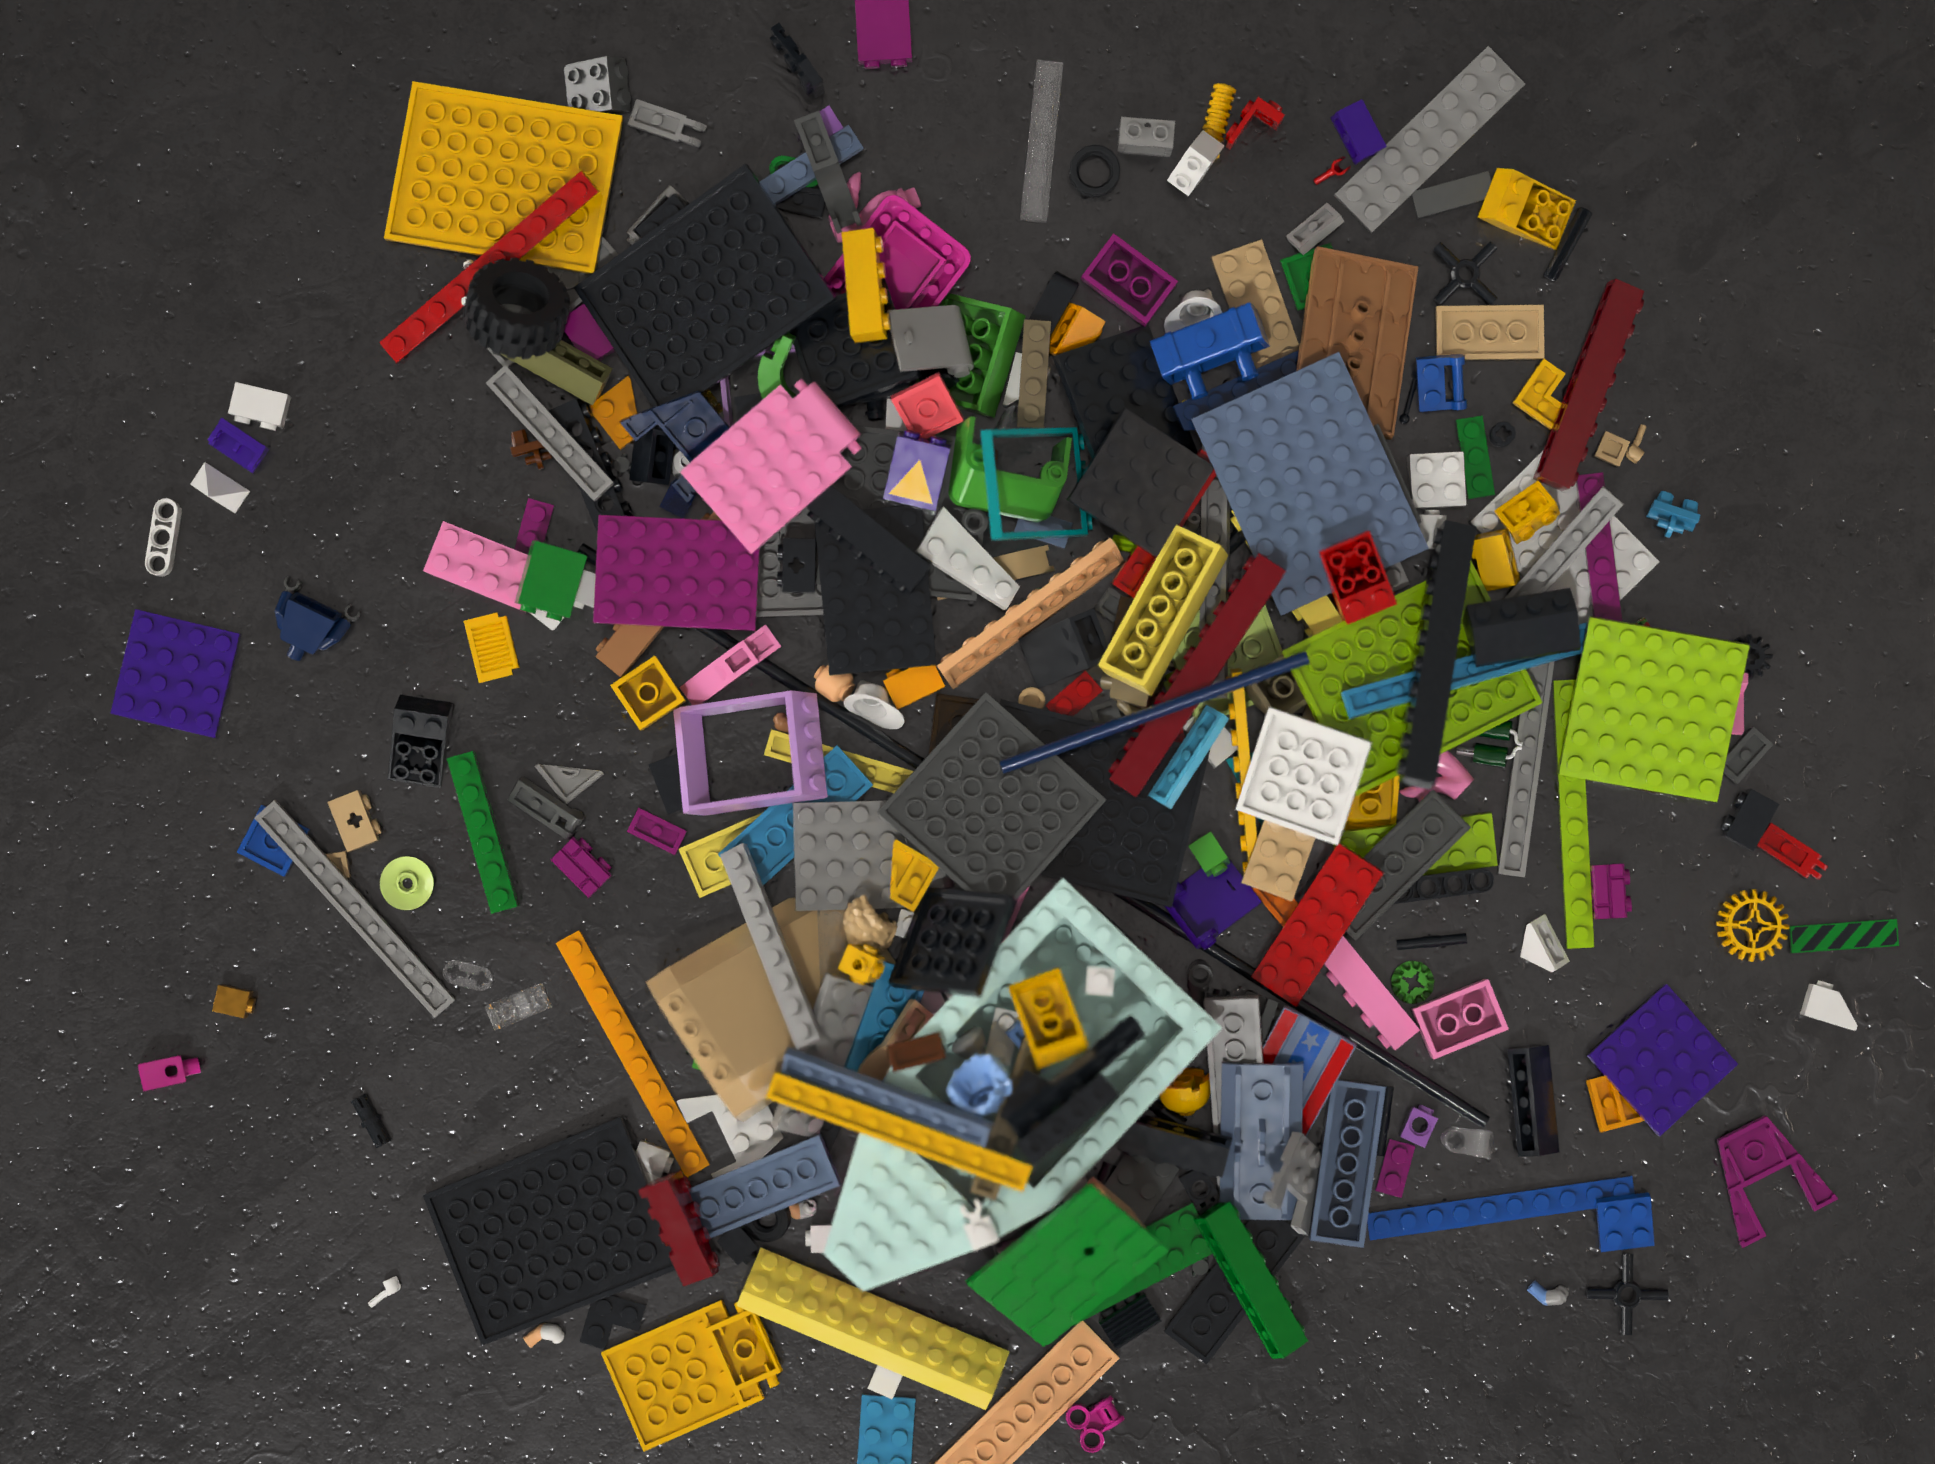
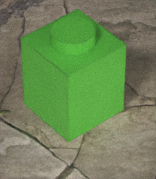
[1188,832,1230,877]

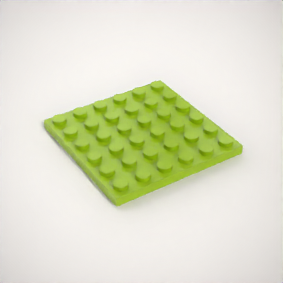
[1558,616,1750,802]

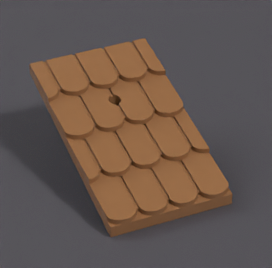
[1296,246,1418,440]

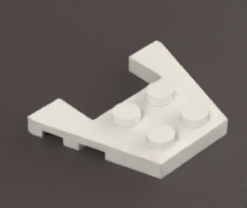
[677,1095,784,1178]

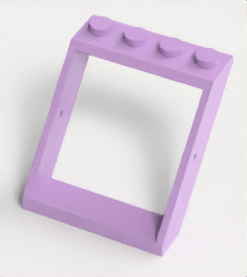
[673,691,827,816]

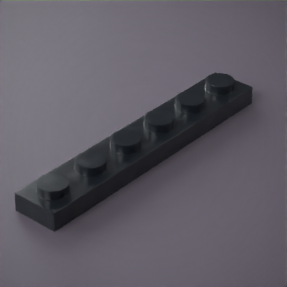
[1005,1014,1146,1140]

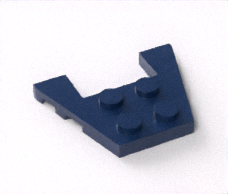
[620,390,730,503]

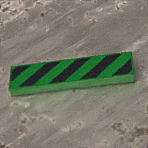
[1789,919,1899,953]

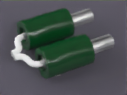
[1456,720,1523,767]

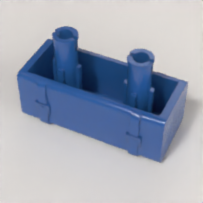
[1150,302,1270,400]

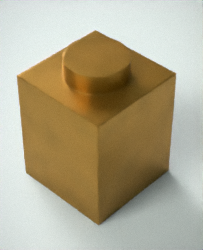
[212,984,256,1018]

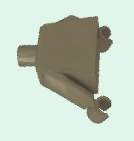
[1100,662,1175,715]

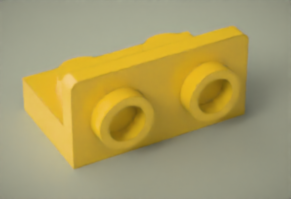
[1494,480,1560,544]

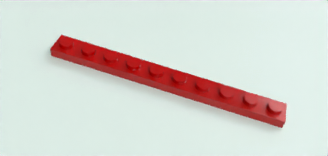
[379,171,600,363]

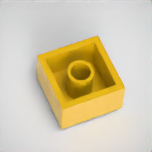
[610,656,686,731]

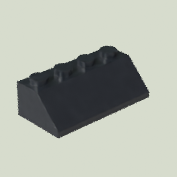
[1462,588,1581,667]

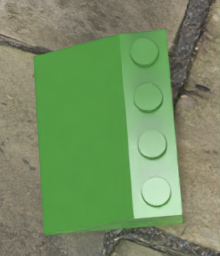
[915,293,1026,418]

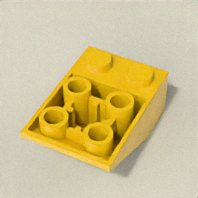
[1478,168,1576,250]

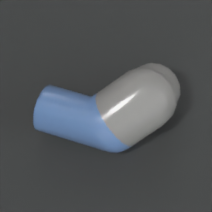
[1527,1280,1569,1306]

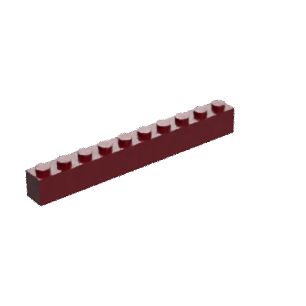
[1108,553,1287,797]

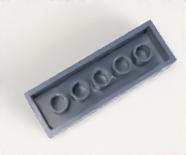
[1308,1079,1386,1248]

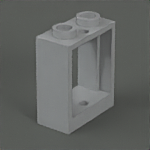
[1117,117,1175,157]

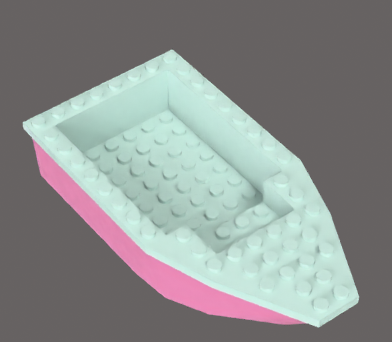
[823,878,1222,1291]

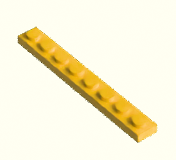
[1226,668,1257,876]

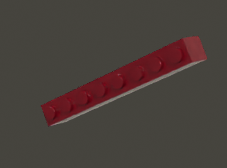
[1533,279,1644,491]

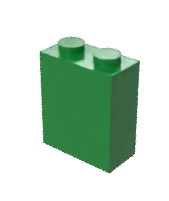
[514,541,587,622]

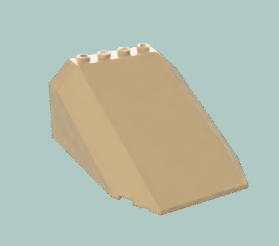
[646,897,896,1122]

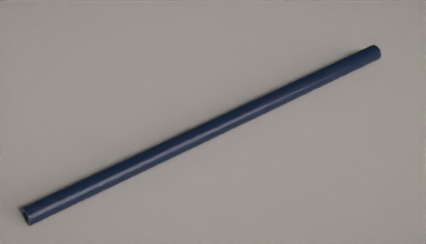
[1000,651,1310,774]

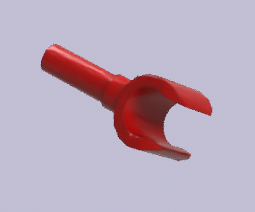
[1313,157,1351,185]

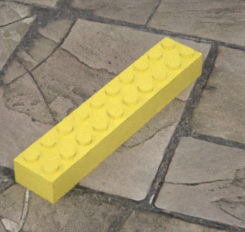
[736,1248,1010,1410]

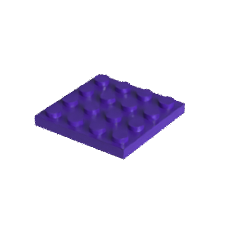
[110,609,241,738]
[1587,984,1738,1136]

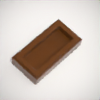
[886,1032,946,1073]

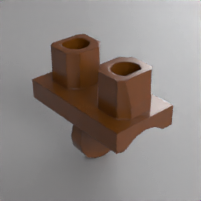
[510,429,552,470]

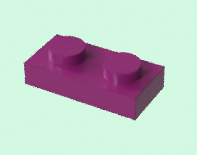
[514,498,555,554]
[627,808,687,855]
[1375,1139,1415,1198]

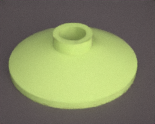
[380,856,434,910]

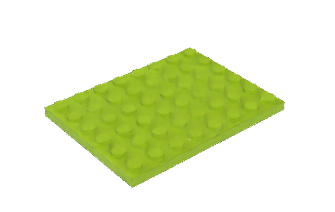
[1282,561,1543,797]

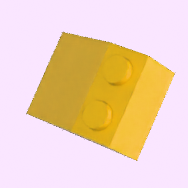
[1344,775,1400,830]
[1008,968,1089,1069]

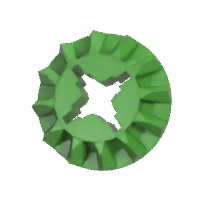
[1391,961,1435,1004]

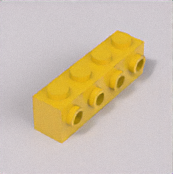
[841,228,890,343]

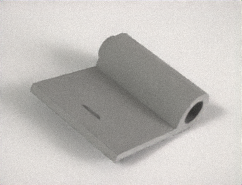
[887,305,974,378]

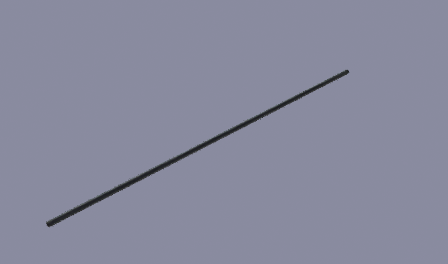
[577,543,1490,1128]

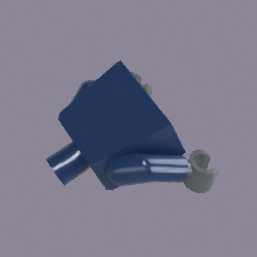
[275,576,360,661]

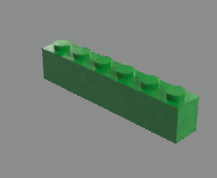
[447,751,520,914]
[1193,1202,1308,1359]

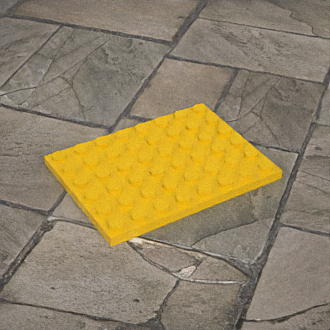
[384,81,623,274]

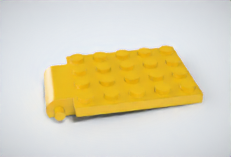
[601,1299,783,1452]

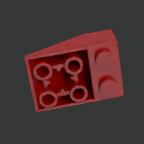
[1319,531,1397,625]

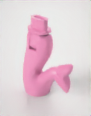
[828,172,921,243]
[1399,751,1474,802]

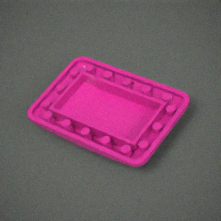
[824,195,971,310]

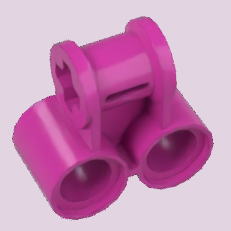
[1066,1396,1125,1453]

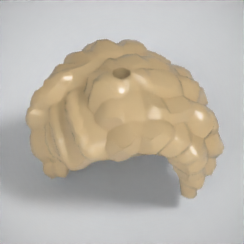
[843,895,897,951]

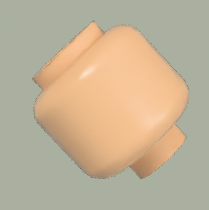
[814,665,855,702]

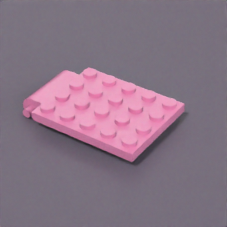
[680,379,862,554]

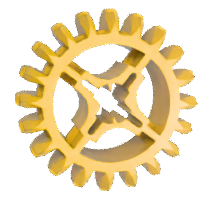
[1716,889,1790,962]

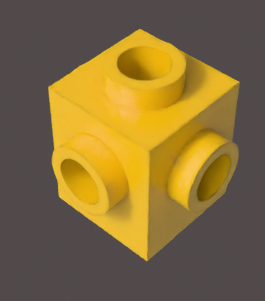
[838,944,886,985]

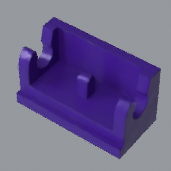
[1331,99,1387,165]
[208,417,270,474]

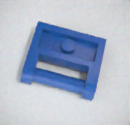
[1416,354,1467,412]

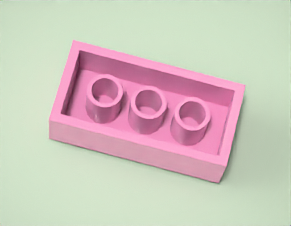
[423,521,528,612]

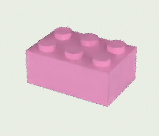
[1411,978,1509,1059]

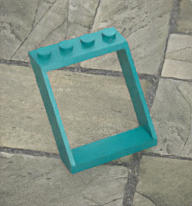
[981,427,1093,541]

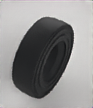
[743,1207,791,1242]

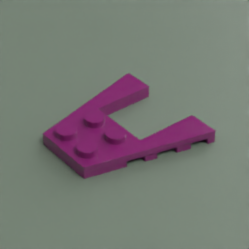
[1717,1115,1838,1248]

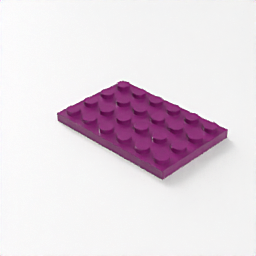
[593,515,760,631]

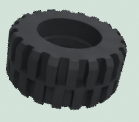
[463,258,571,359]

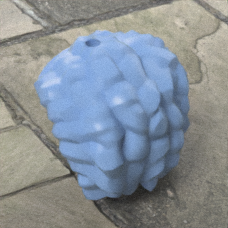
[947,1053,1013,1118]

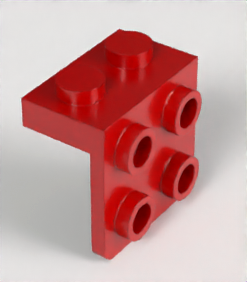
[1225,97,1285,150]

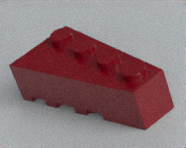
[638,1170,720,1287]

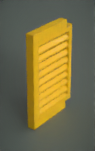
[464,612,519,683]

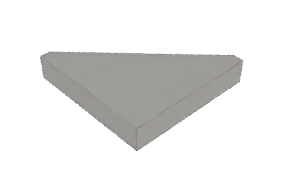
[534,764,604,805]

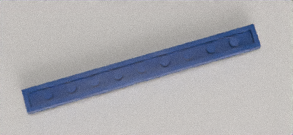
[1367,1175,1635,1240]

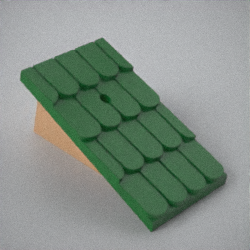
[965,1177,1169,1347]

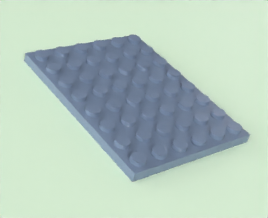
[1191,352,1429,616]

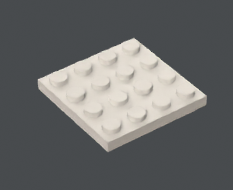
[1235,707,1373,845]

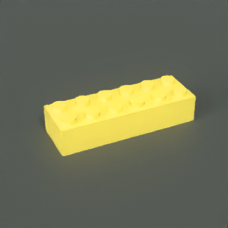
[1098,525,1229,696]

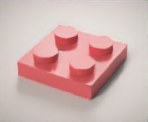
[891,372,964,439]

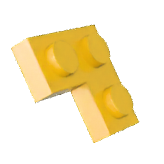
[1512,359,1566,430]

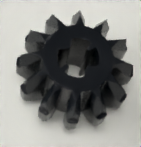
[1736,634,1773,680]

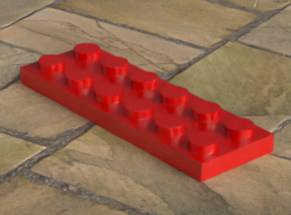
[1251,843,1385,1007]

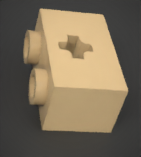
[328,790,382,852]

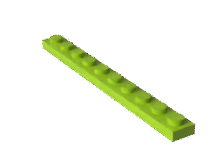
[1552,680,1594,949]

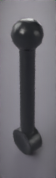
[1399,370,1417,424]

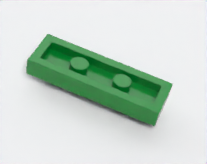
[1455,416,1495,500]

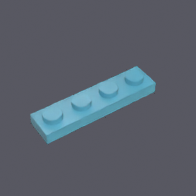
[1148,705,1229,809]

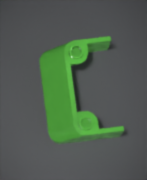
[948,416,1072,522]

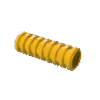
[1203,83,1236,159]

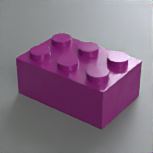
[1081,233,1178,327]

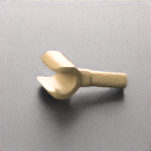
[1625,424,1646,464]

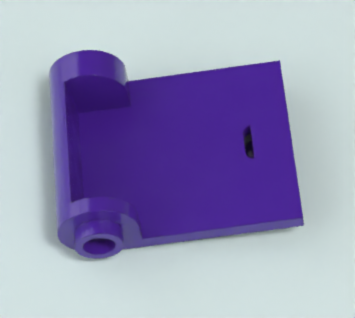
[1164,855,1262,950]

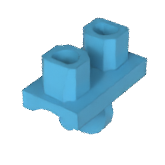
[1647,491,1700,538]

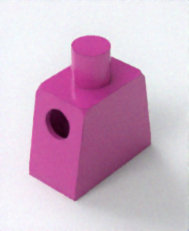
[138,1055,201,1091]

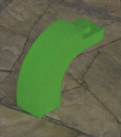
[758,333,797,399]

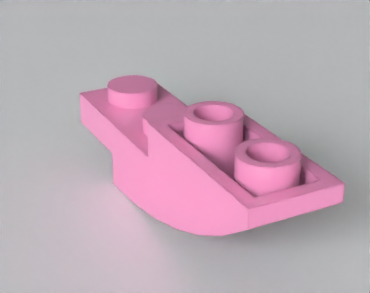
[679,625,782,705]

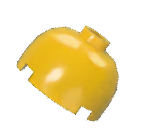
[1159,1067,1211,1116]

